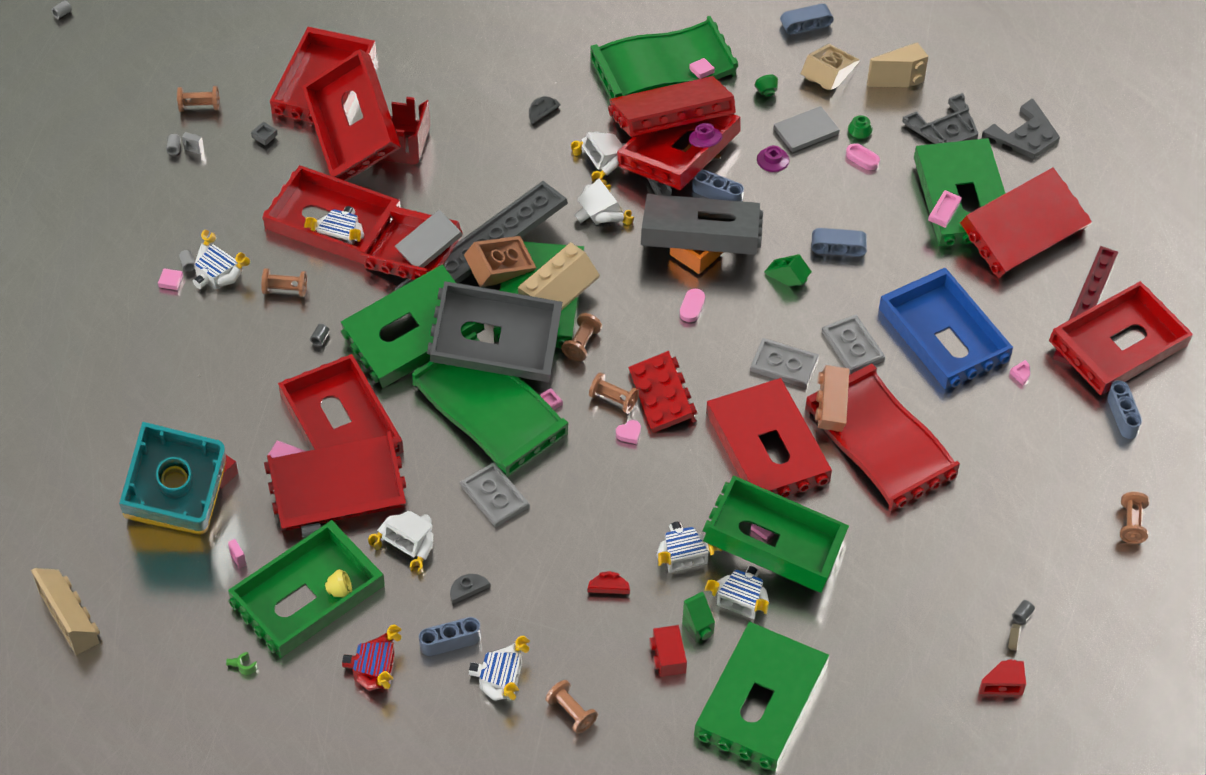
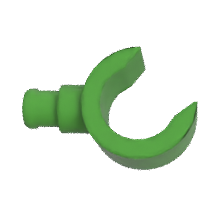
[226,652,258,675]

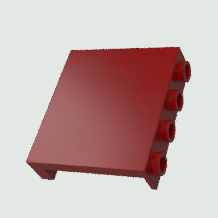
[360,206,463,280]

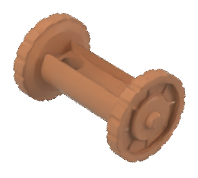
[177,86,220,112]
[261,268,307,297]
[561,313,602,361]
[589,372,639,414]
[1120,492,1149,544]
[545,680,598,734]

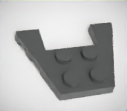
[902,93,978,144]
[982,98,1060,159]

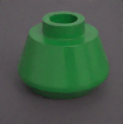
[754,74,778,97]
[848,115,873,139]

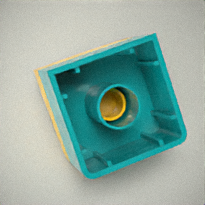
[119,422,226,535]

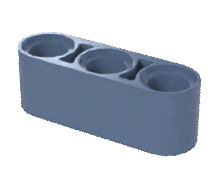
[780,3,834,35]
[692,169,744,201]
[811,228,867,256]
[1107,381,1142,439]
[419,617,481,656]

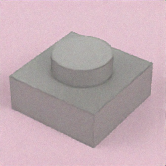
[182,132,204,154]

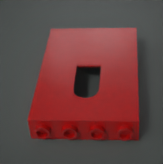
[270,27,377,123]
[302,49,401,181]
[617,114,741,190]
[262,165,401,264]
[1049,281,1193,395]
[278,354,404,455]
[706,378,832,498]

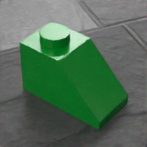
[764,254,812,287]
[682,592,715,642]

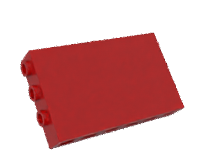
[608,76,736,137]
[960,167,1092,279]
[264,431,406,532]

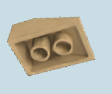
[867,42,929,87]
[801,44,860,90]

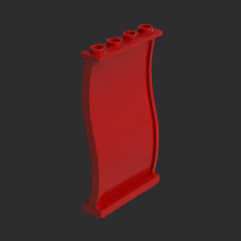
[805,364,960,511]

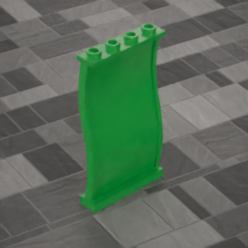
[590,16,738,99]
[412,331,569,477]

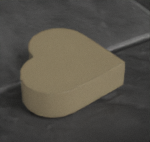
[1008,624,1021,651]

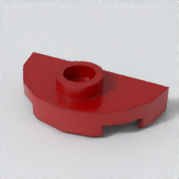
[587,571,630,594]

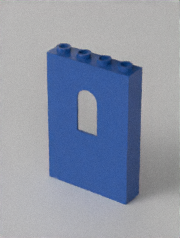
[879,267,1013,390]

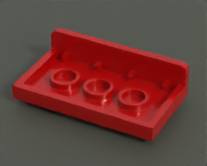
[628,351,698,433]

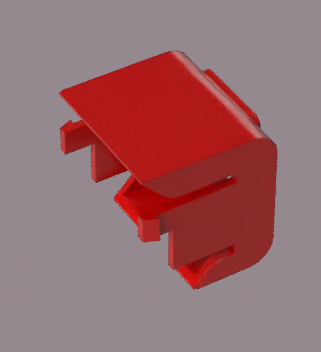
[382,97,430,165]

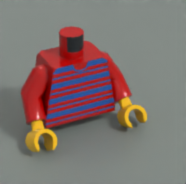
[342,624,401,691]

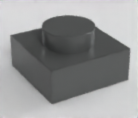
[251,122,278,146]

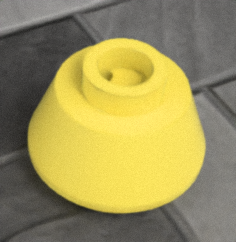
[325,569,352,598]

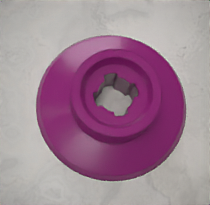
[689,123,722,148]
[756,145,790,172]

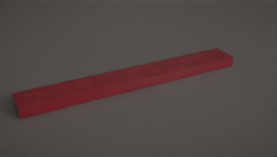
[1053,246,1119,366]

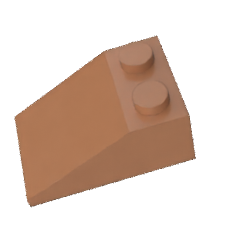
[464,236,536,287]

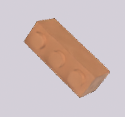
[815,365,849,432]

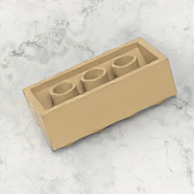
[518,242,600,310]
[31,568,100,655]

